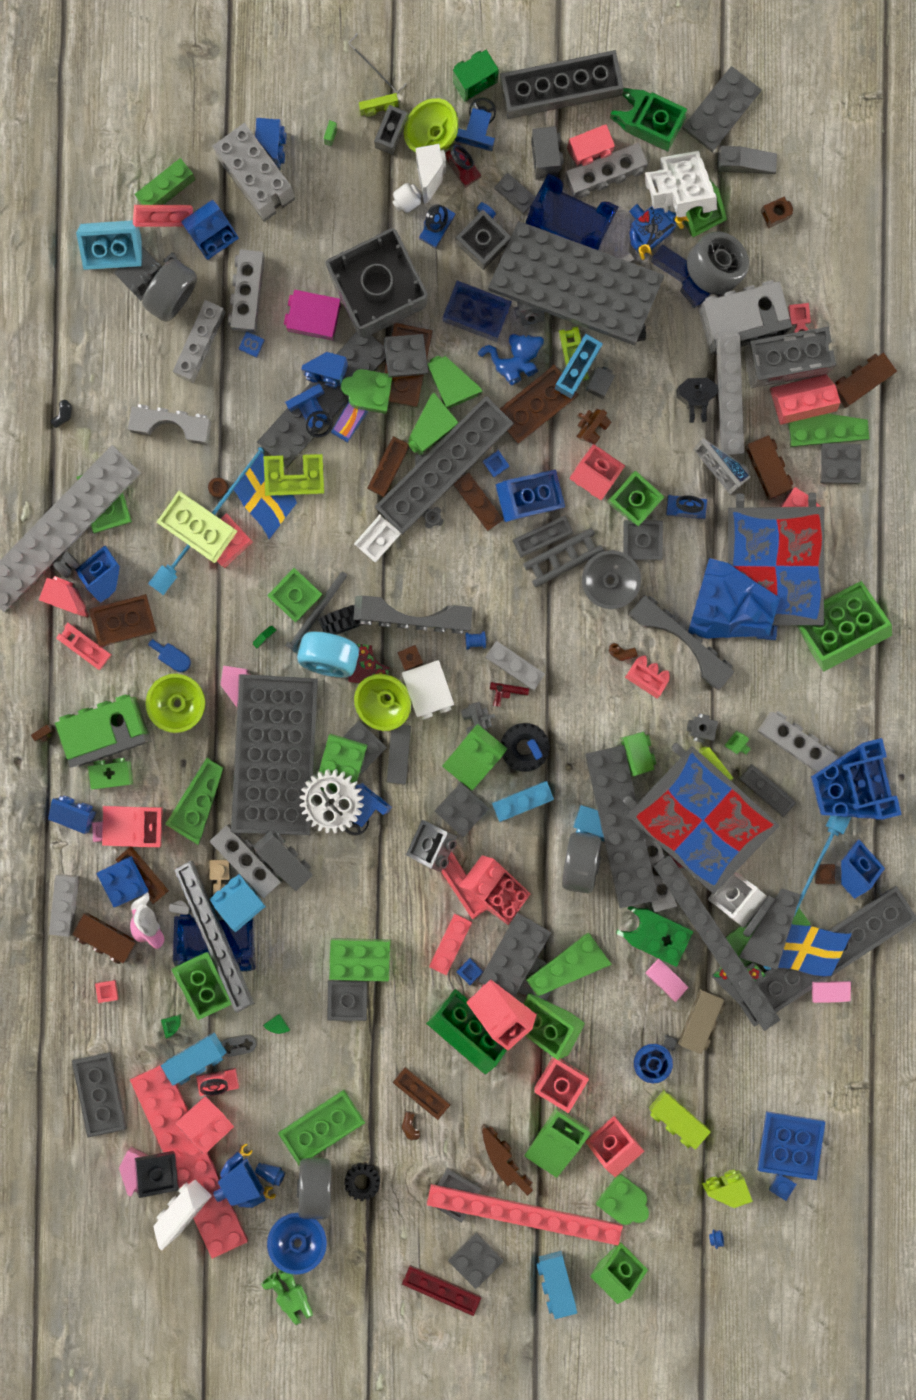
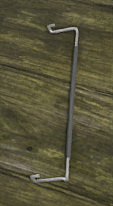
[348,33,407,93]

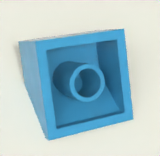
[209,874,266,932]

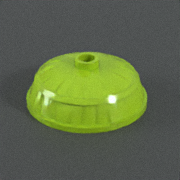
[404,98,458,153]
[146,674,205,733]
[354,674,411,731]

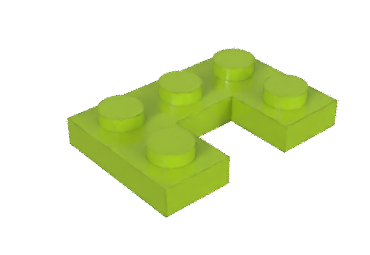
[263,454,324,496]

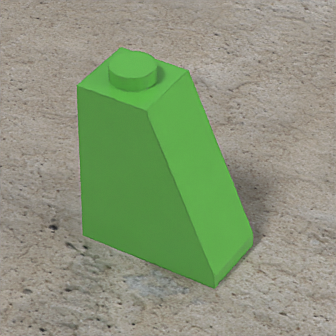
[427,356,482,409]
[408,393,458,456]

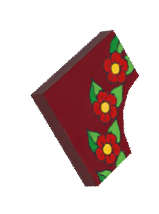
[348,644,389,683]

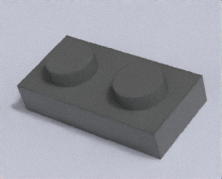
[494,172,537,215]

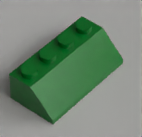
[426,988,507,1075]

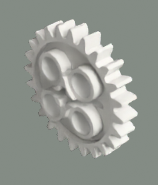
[299,769,364,833]

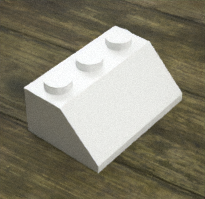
[415,144,446,204]
[153,1180,212,1250]

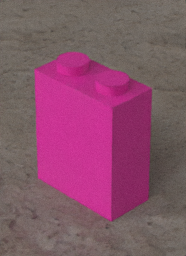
[284,289,341,341]

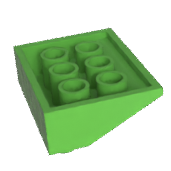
[797,581,892,672]

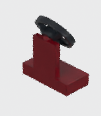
[445,143,481,188]

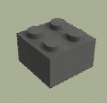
[531,126,564,179]
[455,210,511,270]

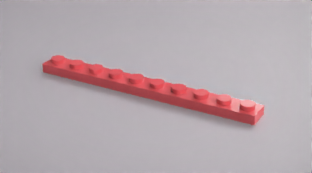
[427,1184,623,1245]

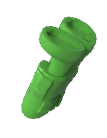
[261,1270,313,1325]

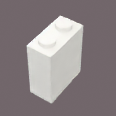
[402,660,454,720]

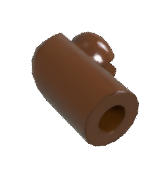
[609,643,638,661]
[402,1111,420,1141]

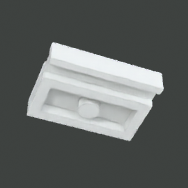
[354,515,401,563]

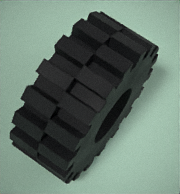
[318,604,362,635]
[501,723,550,772]

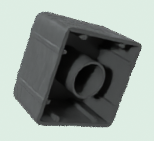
[326,228,428,338]

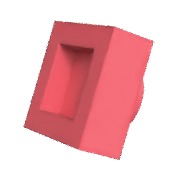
[95,980,119,1003]

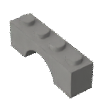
[128,404,212,445]

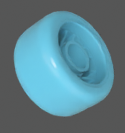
[297,632,359,678]

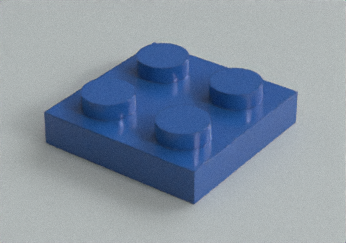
[96,856,149,908]

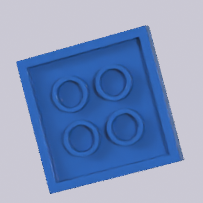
[757,1111,825,1180]

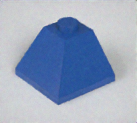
[75,546,120,603]
[841,840,885,899]

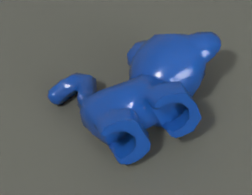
[478,334,544,385]

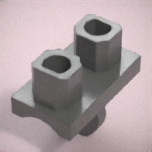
[461,702,495,735]

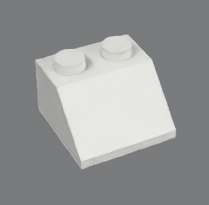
[708,872,767,928]

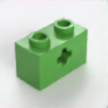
[88,758,133,790]

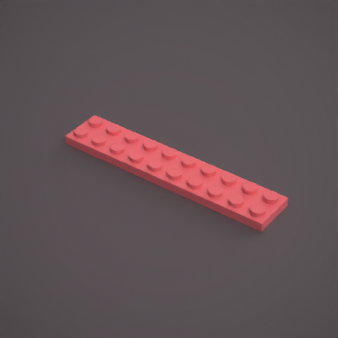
[130,1064,248,1259]

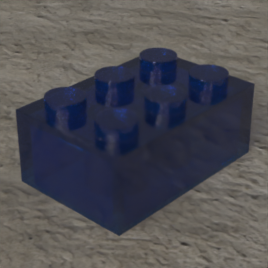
[443,280,512,342]

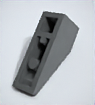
[718,146,777,174]

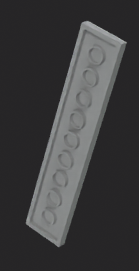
[0,445,141,612]

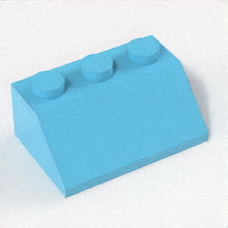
[76,220,142,270]

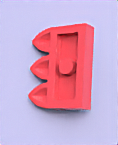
[625,656,670,699]

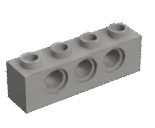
[565,142,648,198]
[228,249,265,334]
[173,300,226,384]
[757,711,838,773]
[209,824,282,898]
[643,832,677,912]

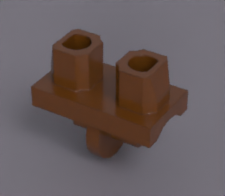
[576,408,612,445]

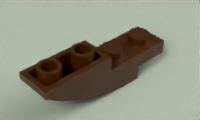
[482,1123,533,1196]

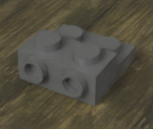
[406,820,458,872]

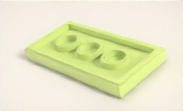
[157,491,238,563]

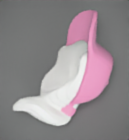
[130,892,164,949]

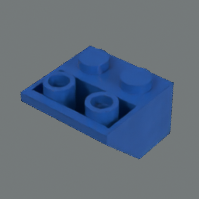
[255,118,287,170]
[181,200,239,260]
[301,352,348,388]
[48,795,97,834]

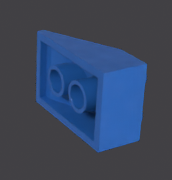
[495,469,565,522]

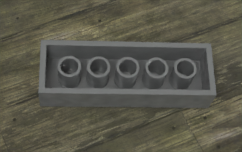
[500,50,624,119]

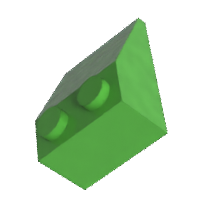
[442,724,507,791]
[171,952,232,1020]
[523,994,585,1060]

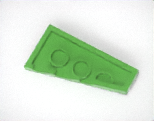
[788,414,869,447]
[165,758,224,845]
[526,933,612,996]

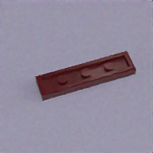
[402,1265,482,1316]

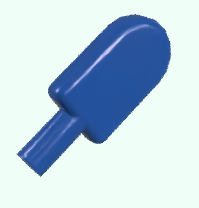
[148,639,191,672]

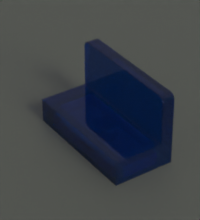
[651,244,689,283]

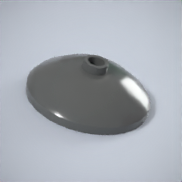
[582,550,641,609]

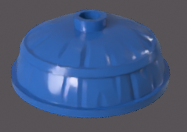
[267,1213,327,1275]

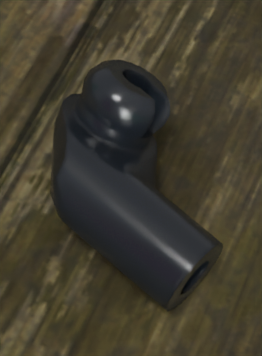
[50,400,72,428]

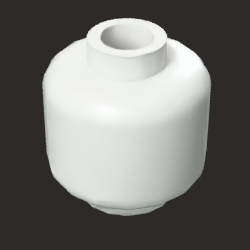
[392,183,422,213]

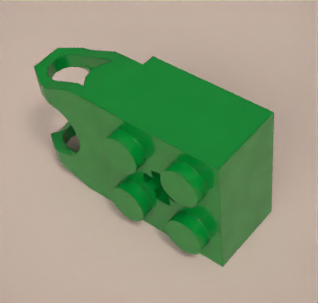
[610,88,687,152]
[616,906,694,967]

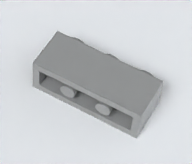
[485,641,545,691]
[49,874,80,937]

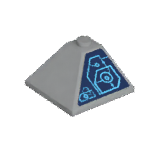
[693,438,751,494]

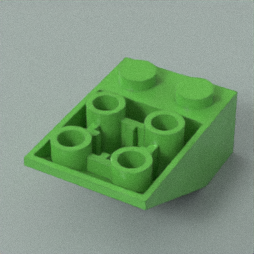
[524,1107,591,1178]

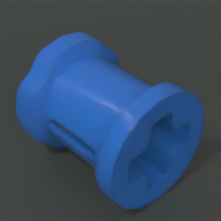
[465,631,486,650]

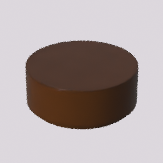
[208,478,228,498]

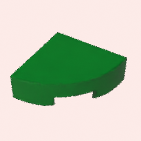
[253,625,277,649]
[263,1013,291,1034]
[161,1014,181,1039]

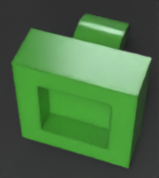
[724,731,751,755]

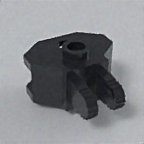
[676,378,718,423]

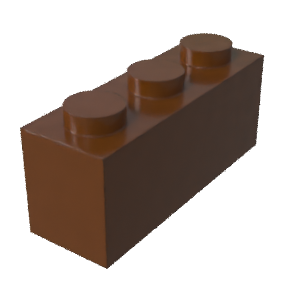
[835,352,897,409]
[745,435,793,500]
[72,912,138,964]

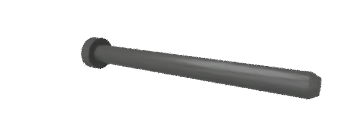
[285,572,347,653]

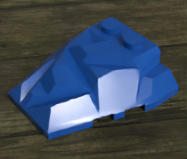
[688,558,780,639]
[811,738,902,820]

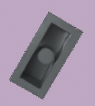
[374,105,408,155]

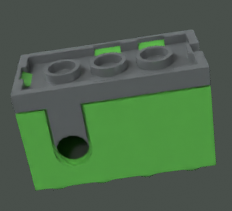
[55,694,152,768]

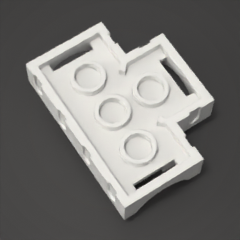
[645,151,717,217]

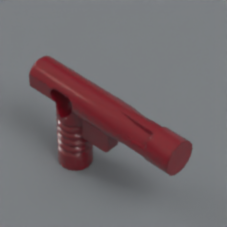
[490,682,529,707]

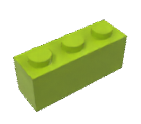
[649,1090,711,1150]

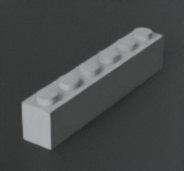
[716,331,744,455]

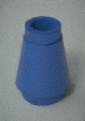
[255,1162,286,1186]

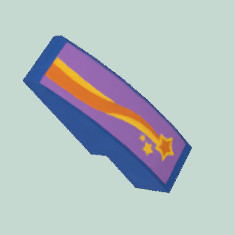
[331,402,368,443]

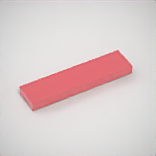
[442,851,487,919]

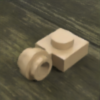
[210,860,230,895]

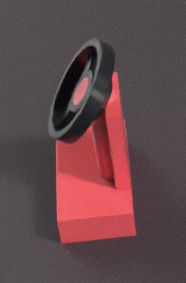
[196,1068,239,1096]

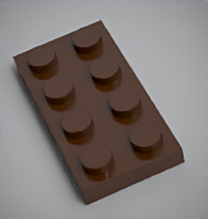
[384,323,433,408]
[500,364,579,444]

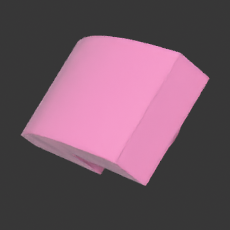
[645,959,689,1002]
[812,981,851,1003]

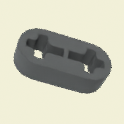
[221,1034,257,1057]

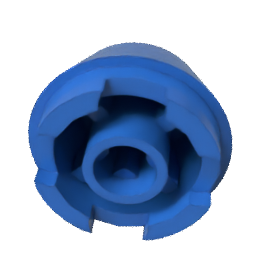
[634,1044,673,1083]

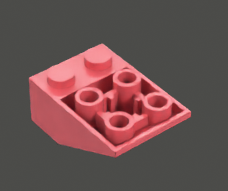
[102,806,163,847]
[459,855,531,925]
[467,980,537,1050]

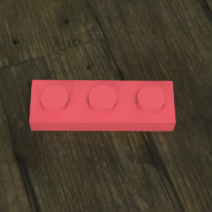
[133,205,193,227]
[429,913,472,975]

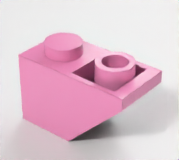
[220,666,251,707]
[119,1147,148,1196]

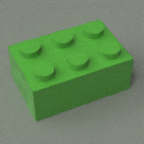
[329,938,391,982]

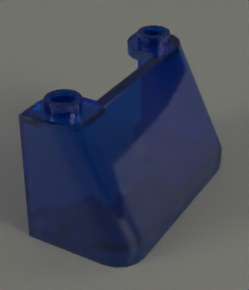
[525,173,619,251]
[173,914,256,972]

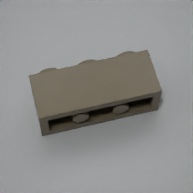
[678,988,725,1054]

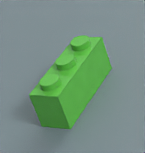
[134,158,196,205]

